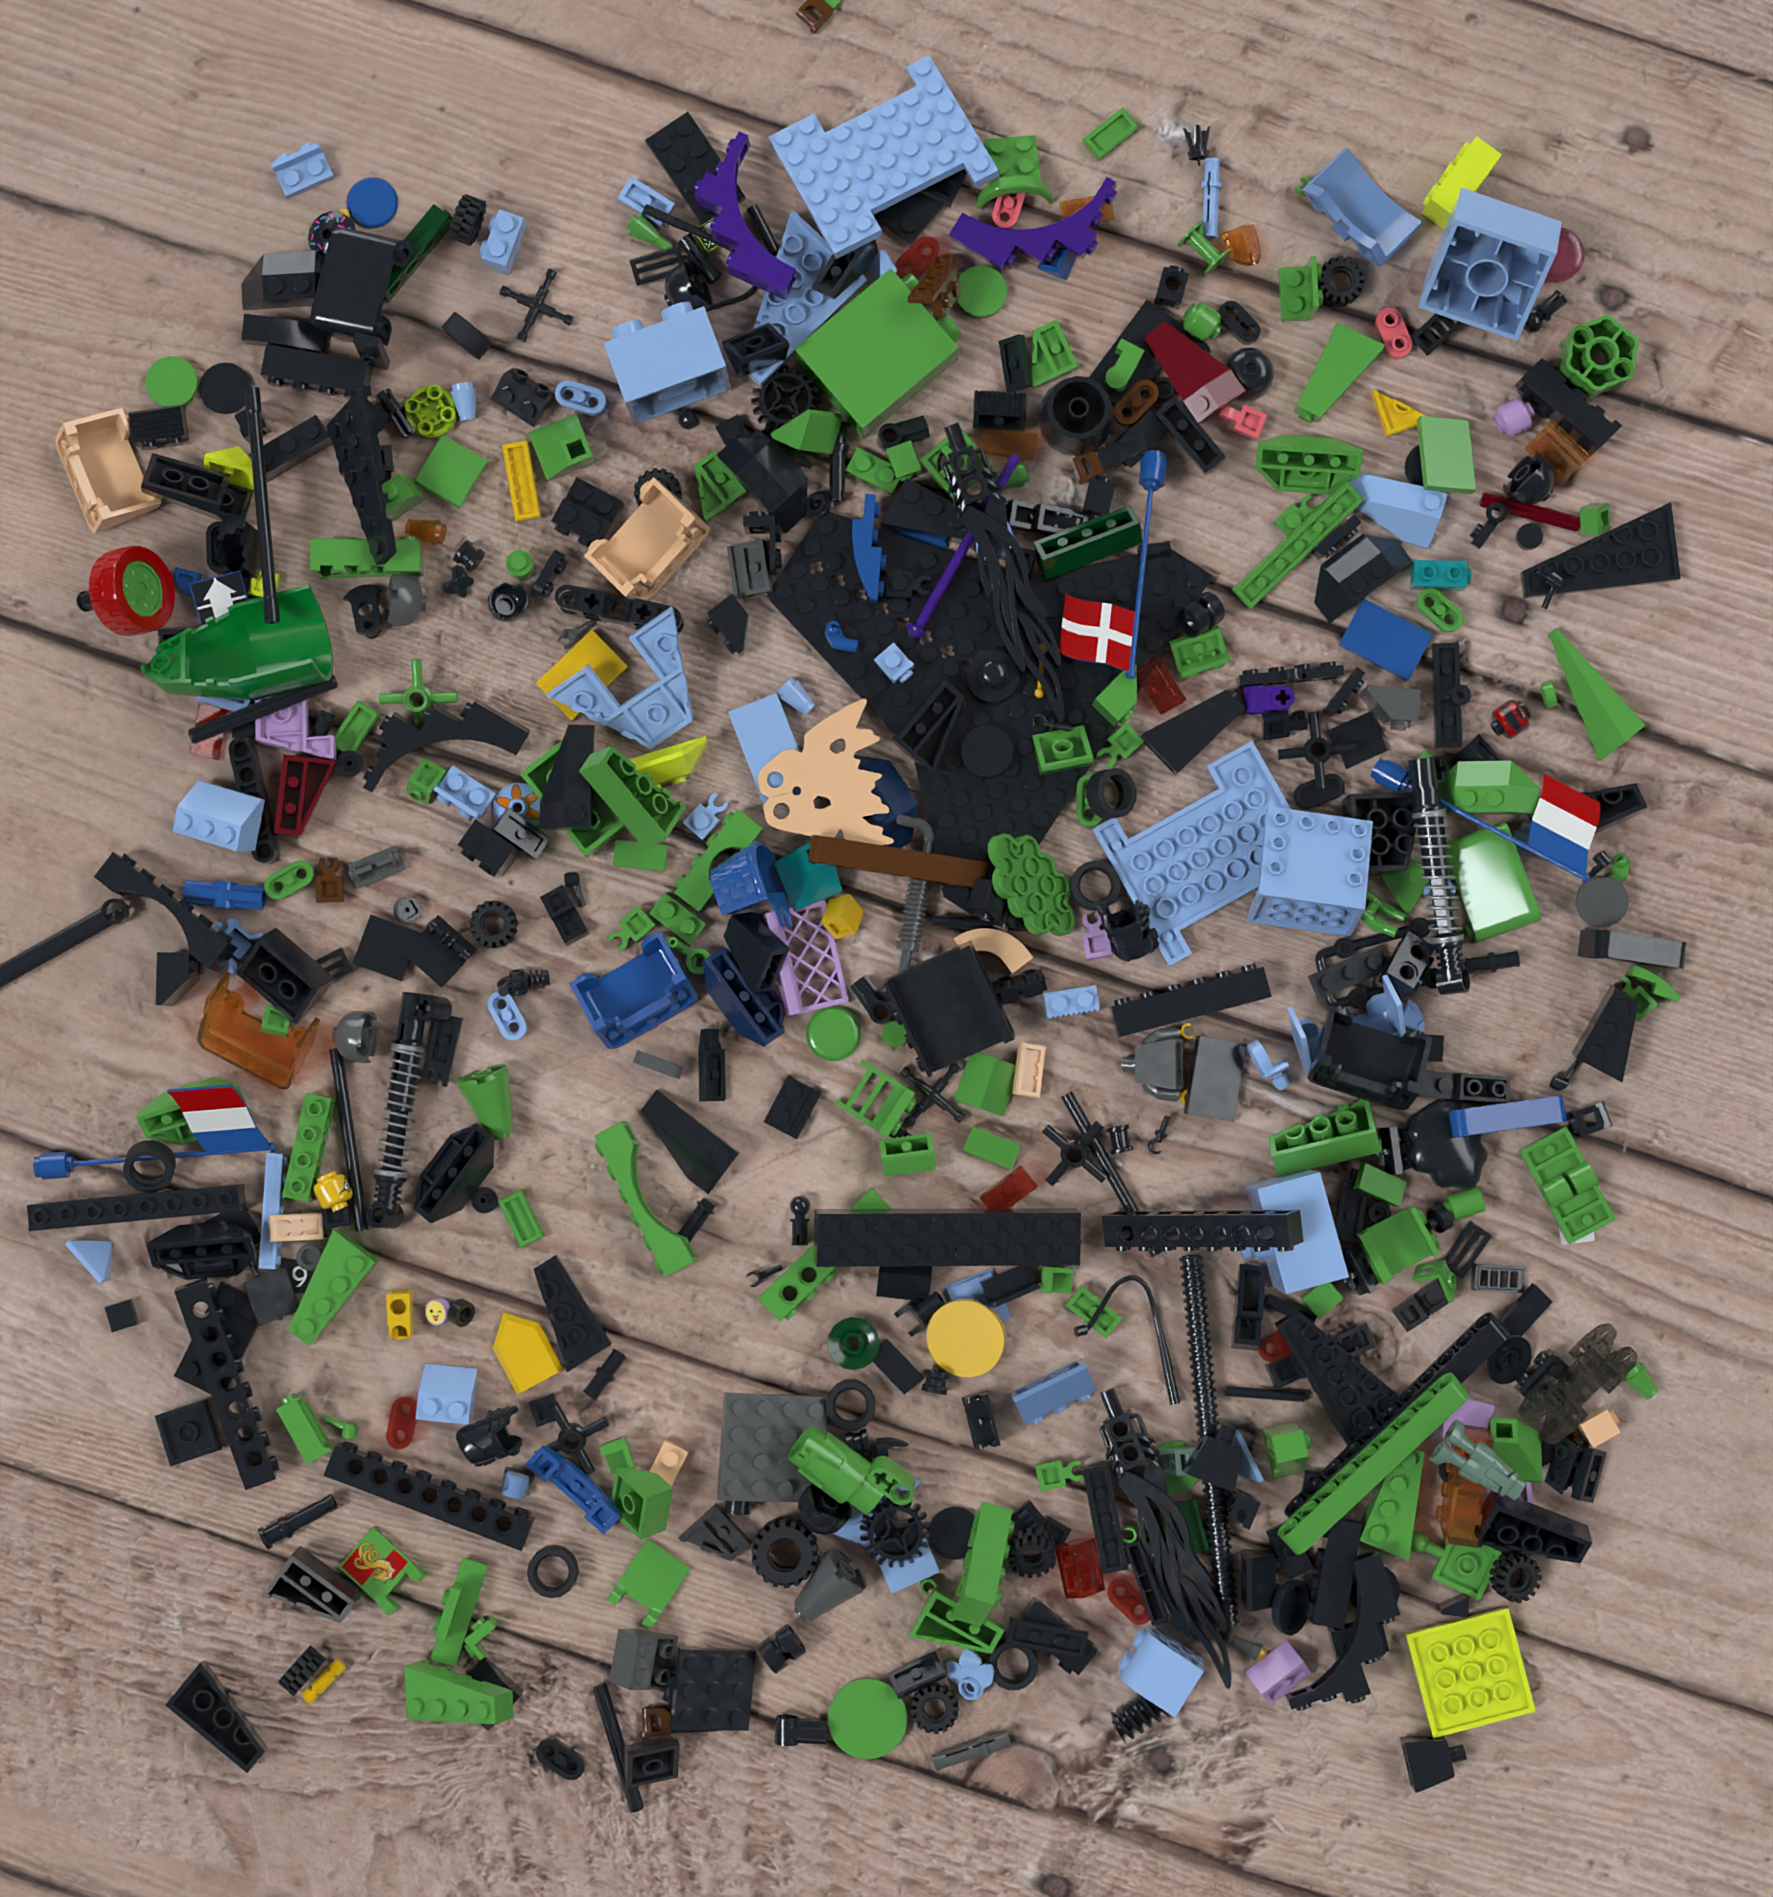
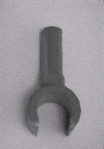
[558,620,593,649]

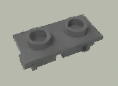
[347,845,406,889]

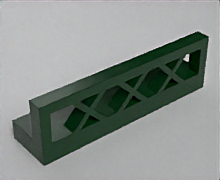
[385,204,453,302]

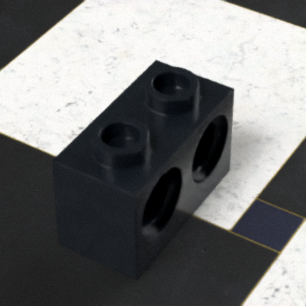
[1378,931,1434,997]

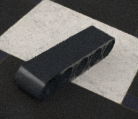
[228,737,280,865]

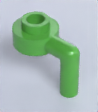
[668,937,711,976]

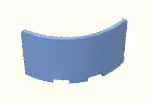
[1302,148,1423,267]

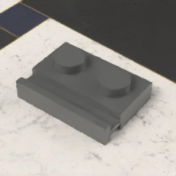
[727,539,773,599]

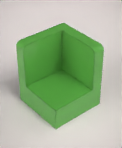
[886,440,921,479]
[1040,1266,1075,1294]
[1299,1282,1343,1319]
[599,1435,636,1474]

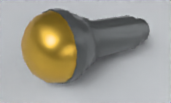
[1227,1634,1267,1662]

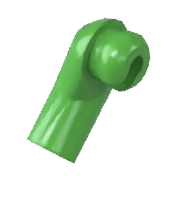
[1607,853,1630,883]

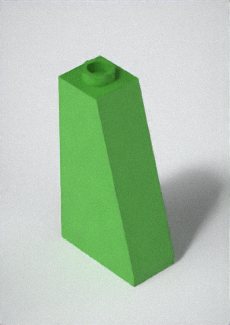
[1293,322,1384,423]

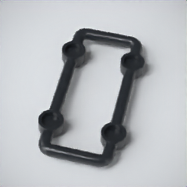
[1315,917,1462,1009]

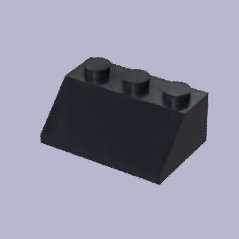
[237,928,335,1025]

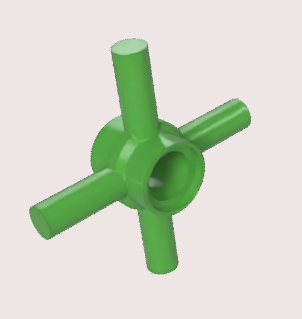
[379,658,458,727]

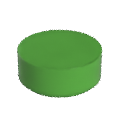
[1540,681,1557,708]
[882,1021,907,1047]

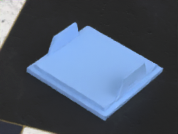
[943,1268,1011,1321]

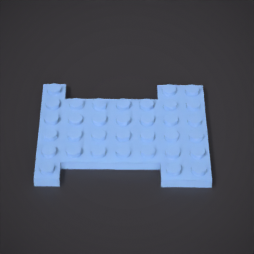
[768,55,999,259]
[1092,741,1290,967]

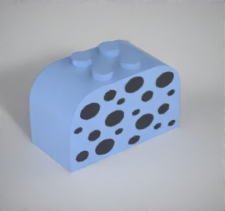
[1118,1625,1204,1717]

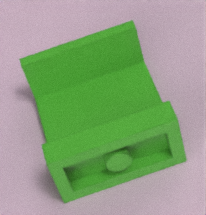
[1355,1206,1440,1283]

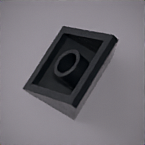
[722,323,789,379]
[876,1266,932,1301]
[620,1736,680,1789]

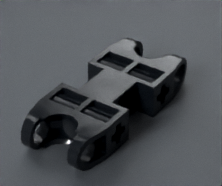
[555,585,684,634]

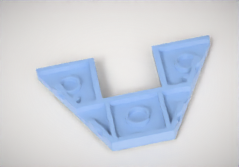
[546,606,693,749]

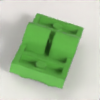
[1518,1126,1616,1244]

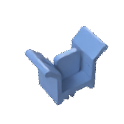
[213,917,265,975]

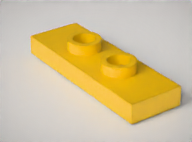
[502,440,542,523]

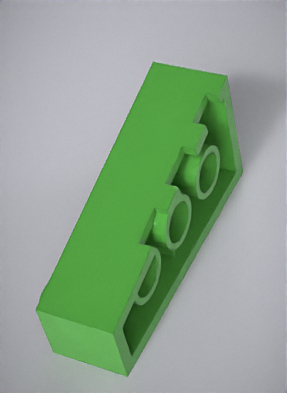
[579,746,686,848]
[1268,1098,1382,1177]
[404,1660,514,1724]

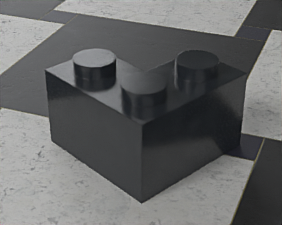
[457,819,521,877]

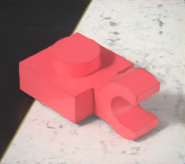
[1217,404,1267,440]

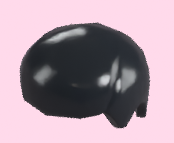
[488,582,529,622]

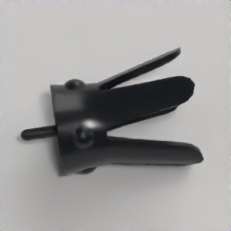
[1183,124,1210,166]

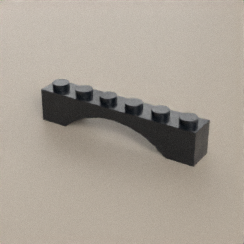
[94,852,238,973]

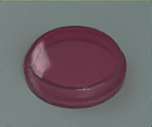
[1545,228,1585,282]

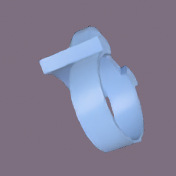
[1246,1040,1289,1090]

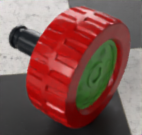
[76,546,175,636]

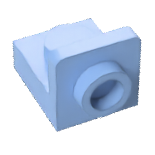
[874,643,914,684]

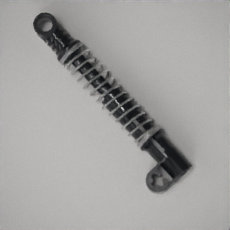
[1408,756,1470,995]
[366,992,452,1229]

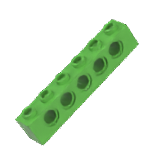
[758,1188,892,1321]

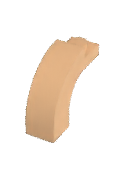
[948,928,1033,974]

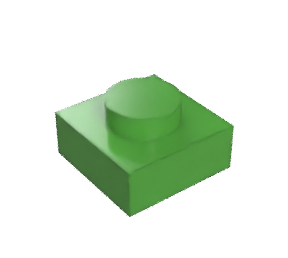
[260,1004,290,1037]

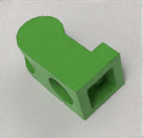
[1104,338,1144,393]

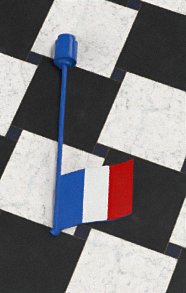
[1370,758,1600,883]
[33,1084,276,1180]

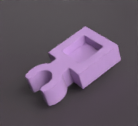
[1082,913,1113,961]

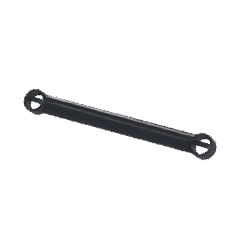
[0,898,130,988]

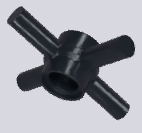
[1277,712,1357,791]
[1041,1121,1108,1186]
[535,1402,610,1475]

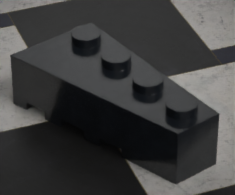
[1515,358,1623,458]
[1527,783,1648,834]
[165,1660,268,1773]

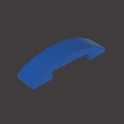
[525,1445,621,1534]

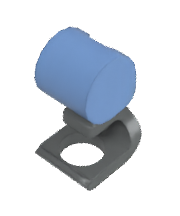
[500,1467,535,1499]

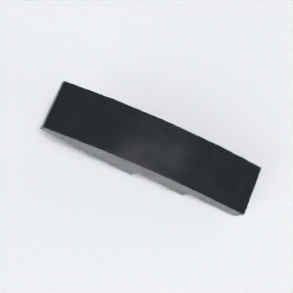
[980,497,1089,535]
[1265,1322,1377,1389]

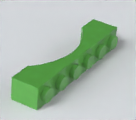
[594,1121,699,1277]

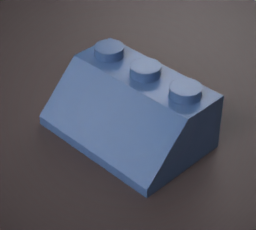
[1011,1359,1097,1425]

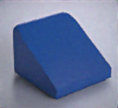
[1038,246,1076,280]

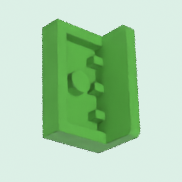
[1169,625,1231,678]

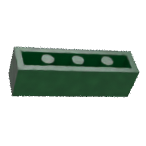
[1033,505,1143,580]

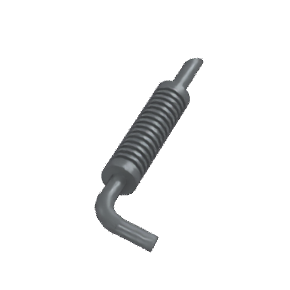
[896,814,933,972]

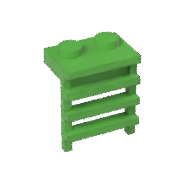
[834,1059,917,1138]

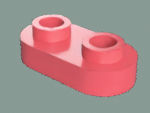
[992,193,1026,229]
[1375,308,1412,360]

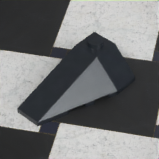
[539,725,595,831]
[641,1090,740,1195]

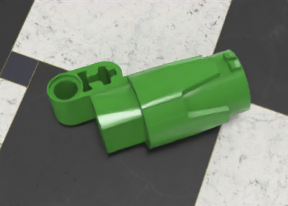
[788,1425,915,1515]

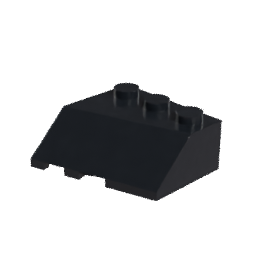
[1342,792,1417,877]

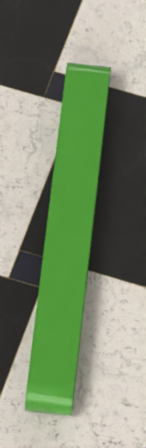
[1278,1373,1469,1554]

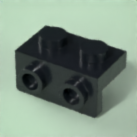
[491,368,555,427]

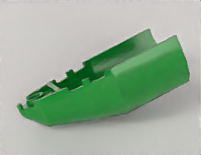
[141,584,334,701]

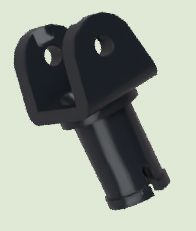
[894,1291,945,1337]

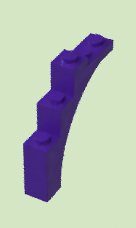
[694,131,797,300]
[949,177,1118,271]

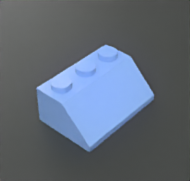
[172,780,265,852]

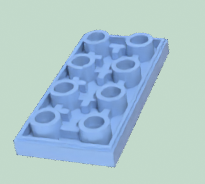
[728,693,801,806]

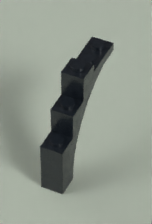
[362,699,530,792]
[1285,1550,1401,1711]

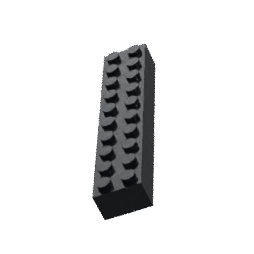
[814,1208,1081,1267]

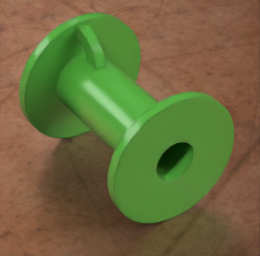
[1178,221,1231,275]

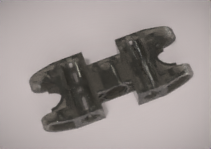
[1519,1323,1637,1444]

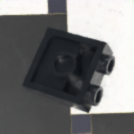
[551,477,623,548]

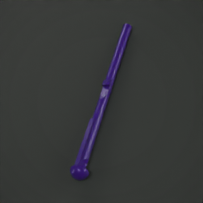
[908,454,1021,638]

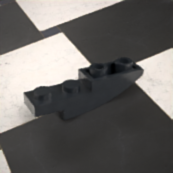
[1418,1071,1511,1103]

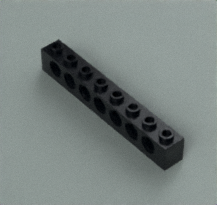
[27,1184,246,1231]
[1102,1210,1304,1252]
[174,1277,280,1490]
[323,1441,535,1551]

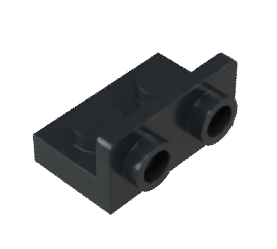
[1513,1349,1574,1410]

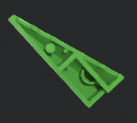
[1548,628,1645,761]

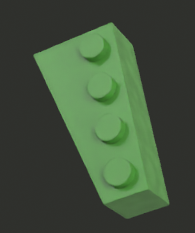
[310,536,424,579]
[288,1228,380,1346]
[1360,1448,1425,1561]
[950,1501,1014,1627]

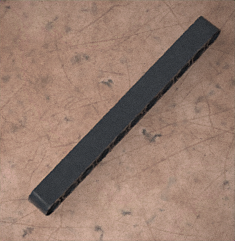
[1284,1312,1509,1518]

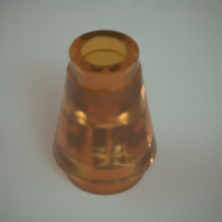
[405,519,446,545]

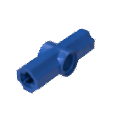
[183,880,266,910]

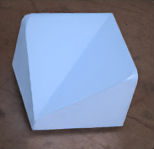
[868,250,897,280]

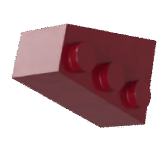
[274,754,336,838]

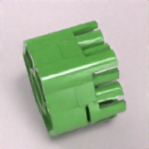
[1557,315,1639,402]

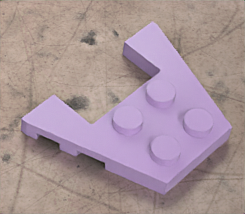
[255,664,336,761]

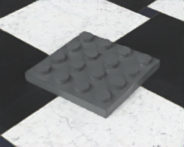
[717,1392,827,1502]

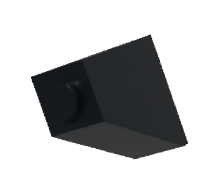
[723,912,790,994]

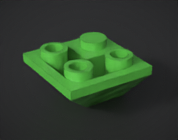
[528,414,596,481]
[1487,1418,1543,1483]

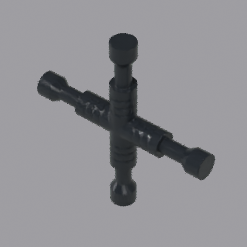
[499,268,574,343]
[899,1063,966,1128]

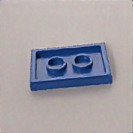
[1338,598,1432,682]

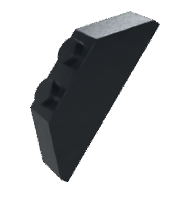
[241,250,325,310]
[716,437,808,533]
[1314,534,1413,624]
[413,1123,495,1224]
[146,1221,257,1280]

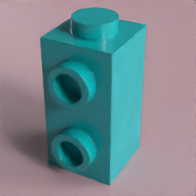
[1410,560,1471,591]

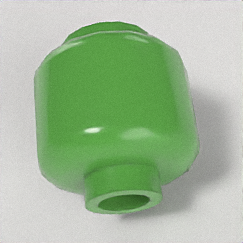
[1182,302,1222,342]

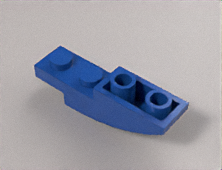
[852,494,886,604]

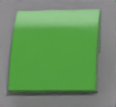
[415,435,488,509]

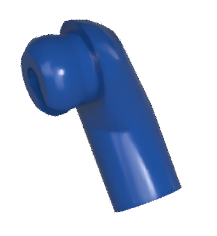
[824,621,858,653]

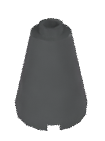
[794,1548,867,1621]

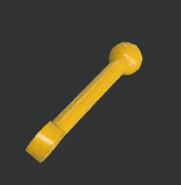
[1034,643,1047,698]

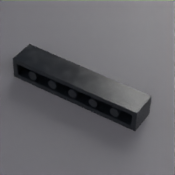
[1109,963,1272,1038]

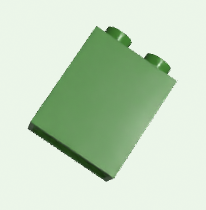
[795,268,963,439]

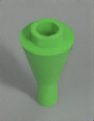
[626,214,673,250]

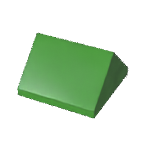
[771,409,843,454]
[1032,725,1094,775]
[954,1052,1016,1117]

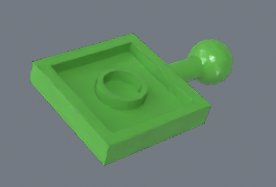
[1411,1529,1502,1600]

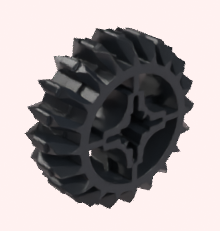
[751,365,822,431]
[859,1497,931,1568]

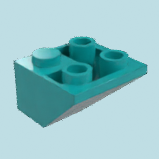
[773,843,842,912]

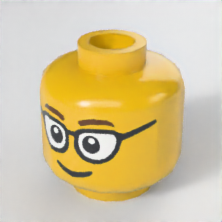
[313,1171,353,1212]

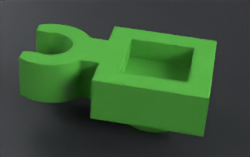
[1273,494,1320,537]
[1097,723,1144,769]
[608,905,655,952]
[1613,975,1659,1022]
[1035,1459,1084,1492]

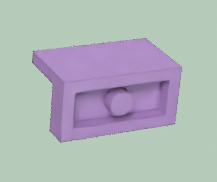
[1245,1640,1312,1706]

